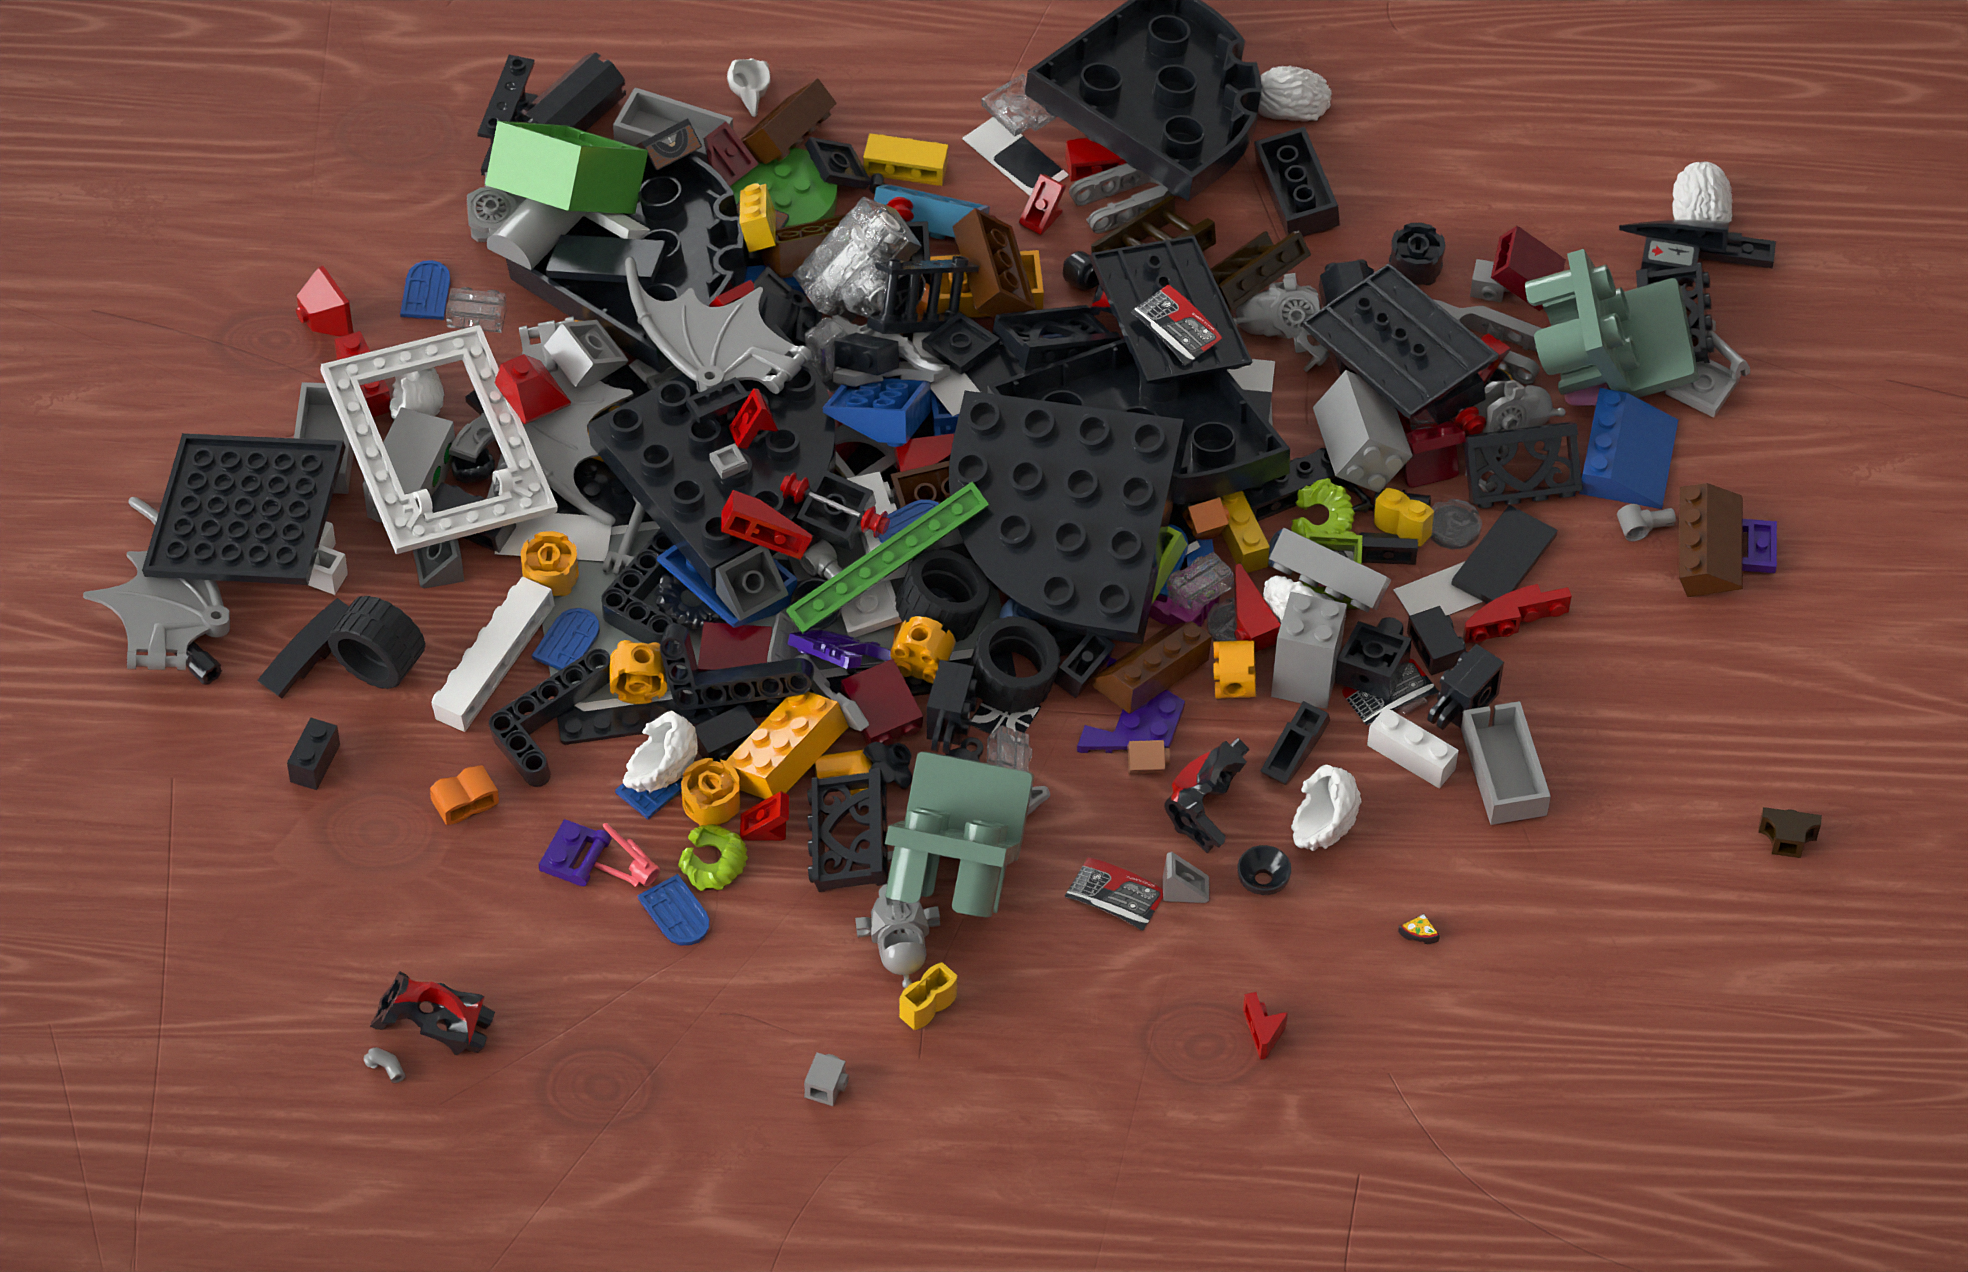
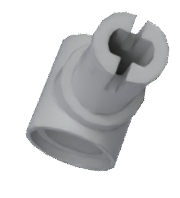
[1617,504,1676,541]
[799,539,843,580]

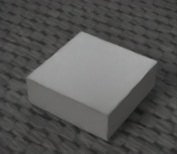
[709,443,748,479]

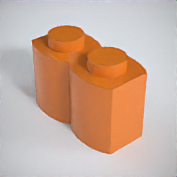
[430,765,499,825]

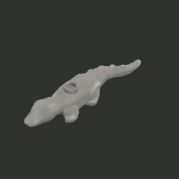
[821,315,945,374]

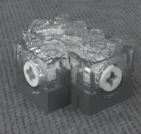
[792,197,922,323]

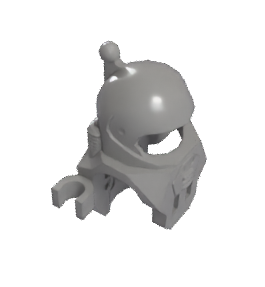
[467,172,527,242]
[1232,273,1320,353]
[1473,380,1566,459]
[855,884,940,988]

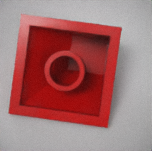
[296,266,354,337]
[494,354,571,425]

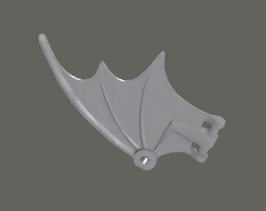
[625,257,812,394]
[519,316,633,526]
[83,497,230,670]

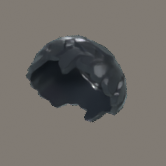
[451,448,495,484]

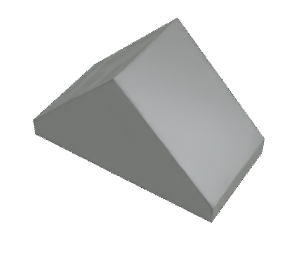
[1163,852,1209,903]

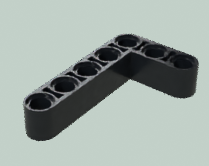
[601,528,674,644]
[660,624,814,710]
[489,648,610,787]

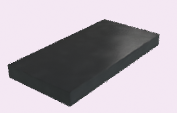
[546,235,666,284]
[1451,505,1558,604]

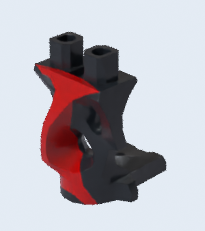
[1164,738,1249,853]
[370,971,495,1055]

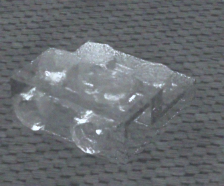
[981,74,1056,137]

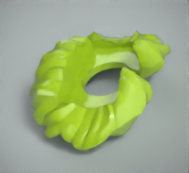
[1291,478,1355,537]
[679,824,748,891]

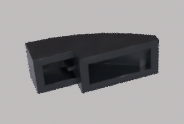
[1260,701,1330,785]

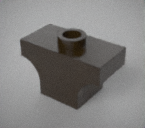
[1758,807,1822,858]

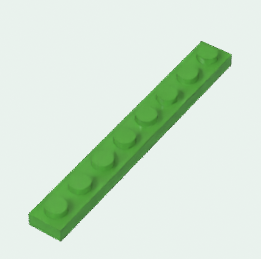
[786,482,989,634]

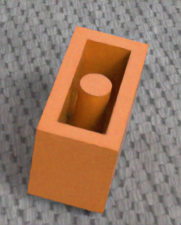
[1182,498,1230,540]

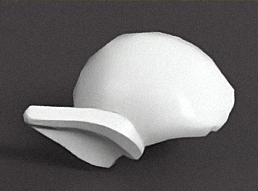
[727,58,770,117]

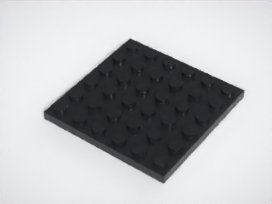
[142,433,346,585]

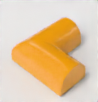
[814,750,873,796]

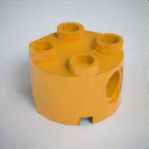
[520,531,579,596]
[890,616,956,683]
[610,640,667,704]
[1213,640,1256,699]
[681,758,740,826]

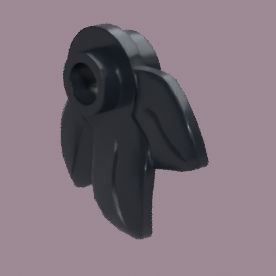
[863,742,912,789]

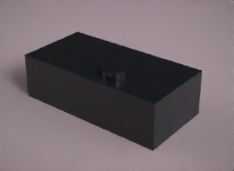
[1254,126,1340,236]

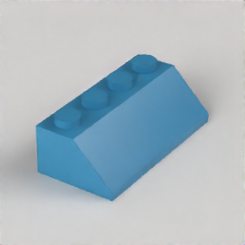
[871,184,990,239]

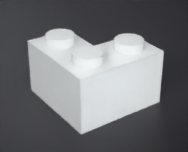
[309,521,348,595]

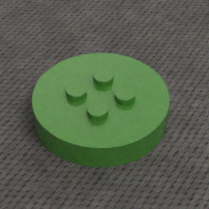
[730,147,837,227]

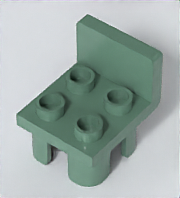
[1525,249,1699,398]
[885,751,1034,917]

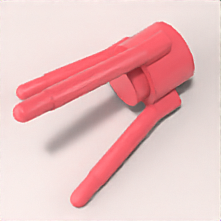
[594,823,661,888]

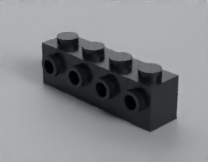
[1242,448,1349,522]

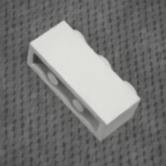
[1367,707,1459,789]

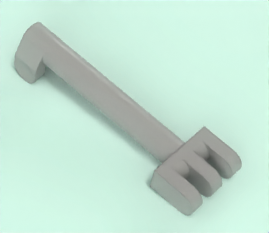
[1691,319,1750,380]
[602,496,646,574]

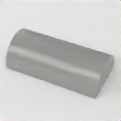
[487,198,587,270]

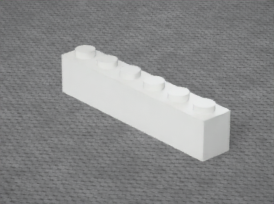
[432,577,555,732]

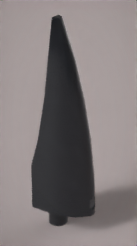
[1619,220,1742,253]

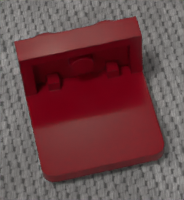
[1404,423,1466,488]

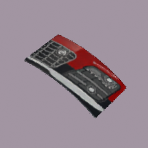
[1132,285,1222,365]
[1342,659,1439,725]
[1065,858,1163,931]

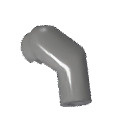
[364,1047,405,1083]

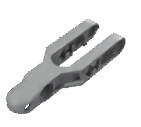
[1069,163,1175,233]
[1434,300,1542,385]

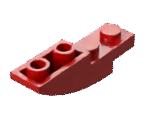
[1463,584,1572,644]

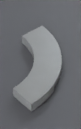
[833,362,950,387]
[449,412,496,463]
[793,654,869,731]

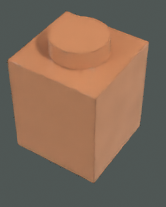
[1127,740,1170,774]

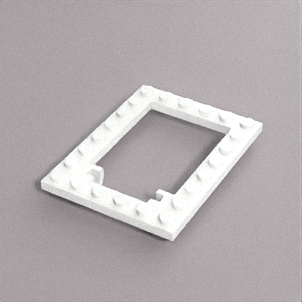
[321,325,558,554]

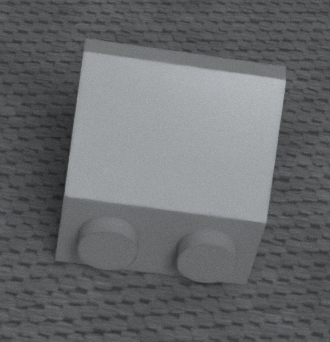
[544,320,628,387]

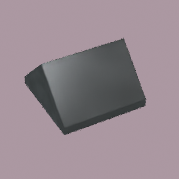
[413,539,464,588]
[716,545,789,620]

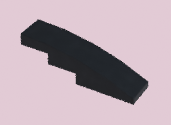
[257,598,349,699]

